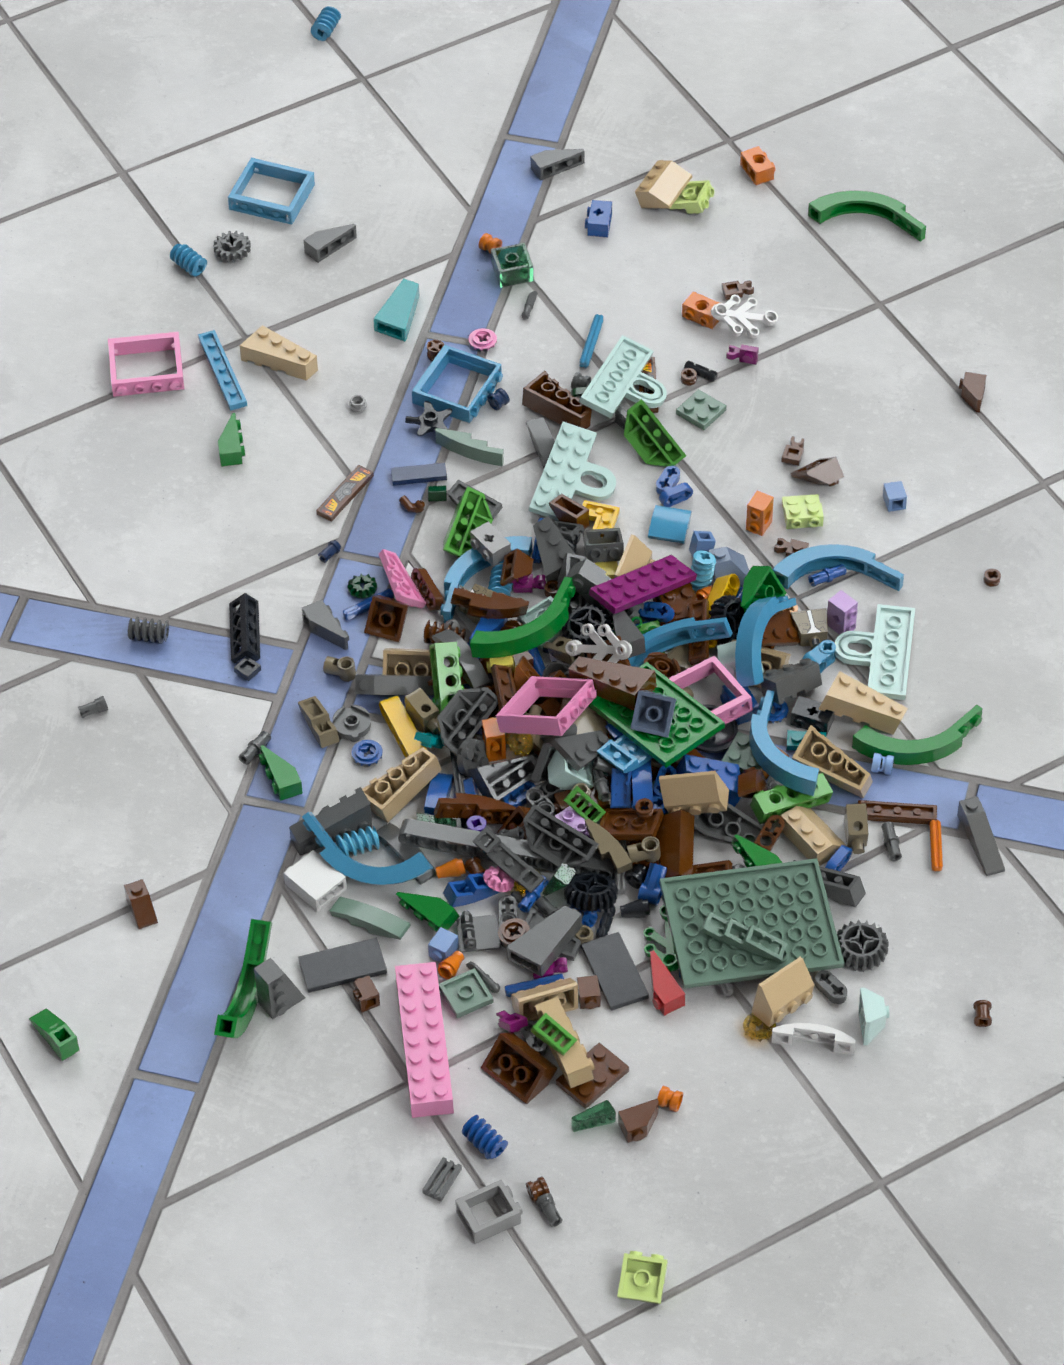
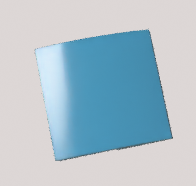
[648,505,692,544]
[597,734,653,773]

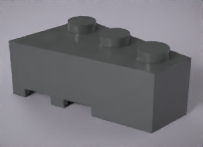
[567,558,612,615]
[760,658,822,705]
[468,755,536,800]
[254,958,306,1019]

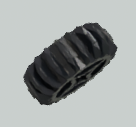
[708,595,745,644]
[562,603,613,645]
[564,871,618,913]

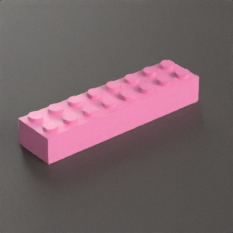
[395,962,454,1118]

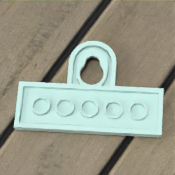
[579,335,667,418]
[528,422,616,521]
[834,604,915,700]

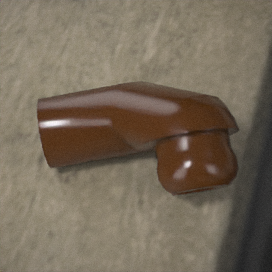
[399,495,425,513]

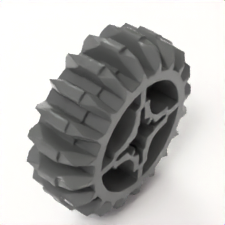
[837,920,889,972]

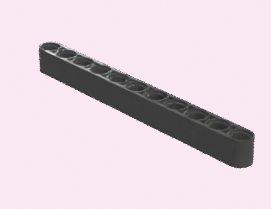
[398,819,614,878]

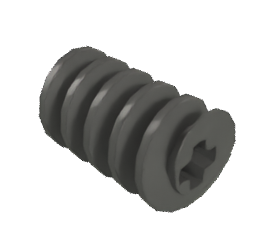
[128,616,169,644]

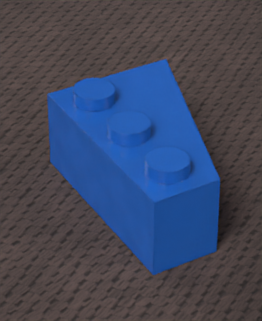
[676,754,741,807]

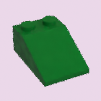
[741,566,787,612]

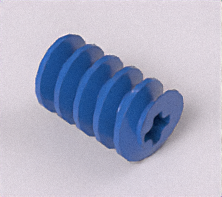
[462,1115,508,1159]

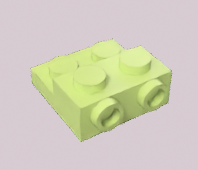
[670,180,715,214]
[782,494,824,529]
[617,1251,668,1304]

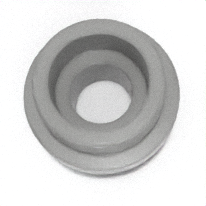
[349,395,367,412]

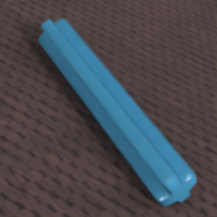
[579,314,604,368]

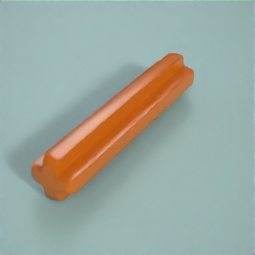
[930,820,943,871]

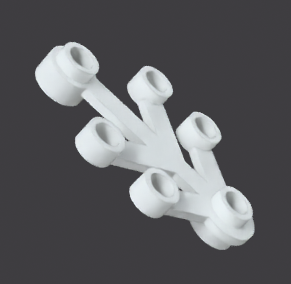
[711,295,778,339]
[565,624,632,663]

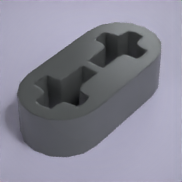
[815,970,847,1004]
[521,1020,547,1056]

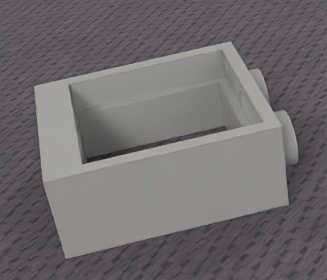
[455,1180,523,1244]

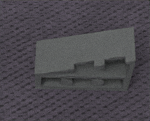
[533,516,575,582]

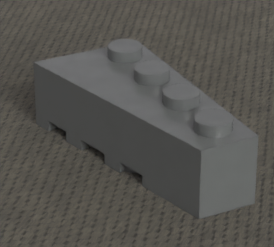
[289,787,372,856]

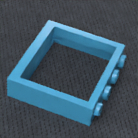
[228,157,315,225]
[412,345,503,423]

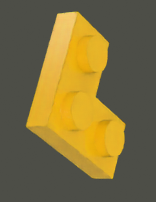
[582,500,620,537]

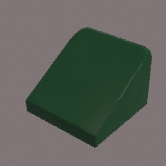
[428,485,447,501]

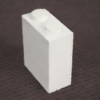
[284,850,347,912]

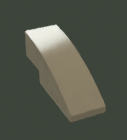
[298,696,340,748]
[585,819,632,875]

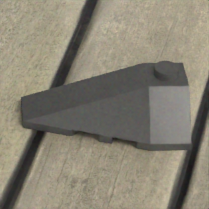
[694,803,776,846]

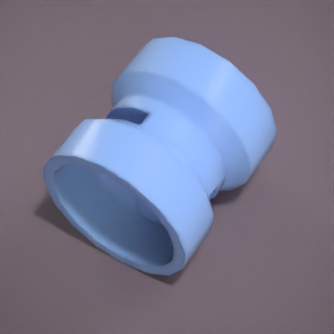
[871,753,894,775]

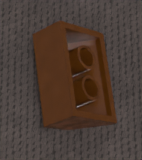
[481,1033,558,1104]

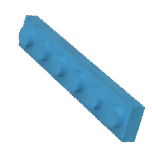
[198,330,247,411]

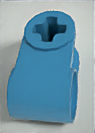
[802,640,836,674]

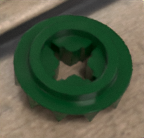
[347,573,377,599]

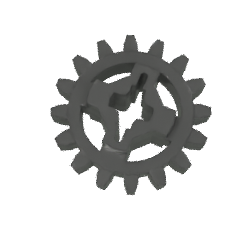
[213,231,251,262]

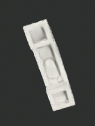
[772,1023,856,1055]

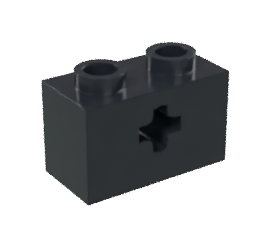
[790,696,835,736]

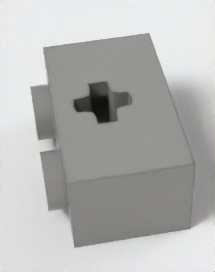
[470,521,511,566]

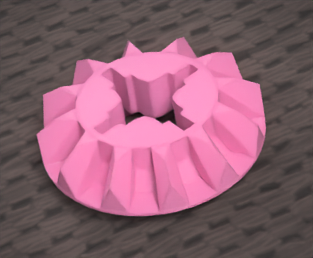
[469,328,497,351]
[483,866,515,892]

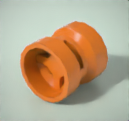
[478,233,502,255]
[657,1085,684,1112]

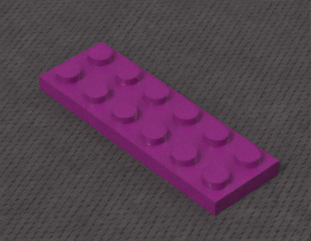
[589,554,697,614]

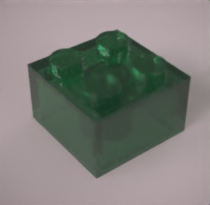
[491,243,534,288]

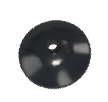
[695,704,738,753]

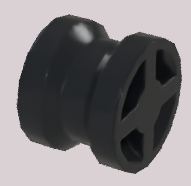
[625,863,648,889]

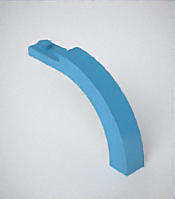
[440,536,533,623]
[772,544,904,591]
[735,595,797,687]
[628,617,732,667]
[749,690,819,796]
[302,812,433,885]

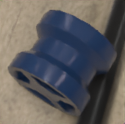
[487,388,510,410]

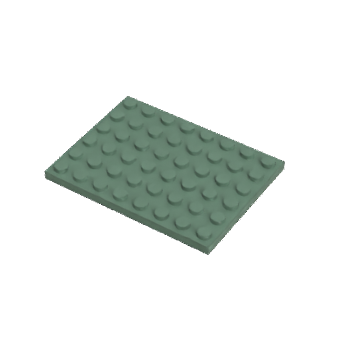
[659,858,844,989]

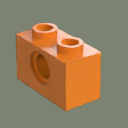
[740,146,776,185]
[682,291,720,329]
[746,490,774,536]
[482,718,506,762]

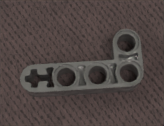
[526,767,593,816]

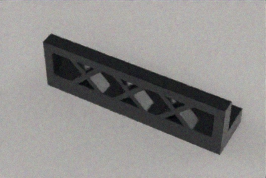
[229,593,261,663]

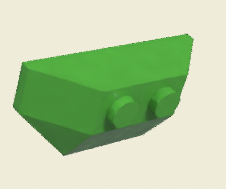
[624,399,687,467]
[443,486,493,557]

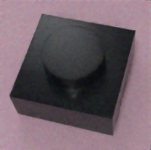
[234,656,261,681]

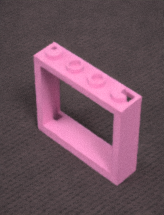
[108,332,184,397]
[669,656,753,724]
[496,676,596,736]

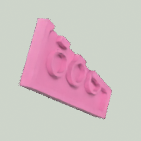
[379,549,426,609]

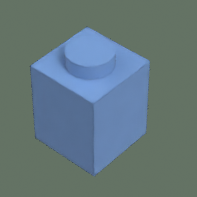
[883,481,907,512]
[689,531,716,558]
[428,927,459,962]

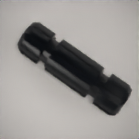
[684,361,718,381]
[596,905,616,939]

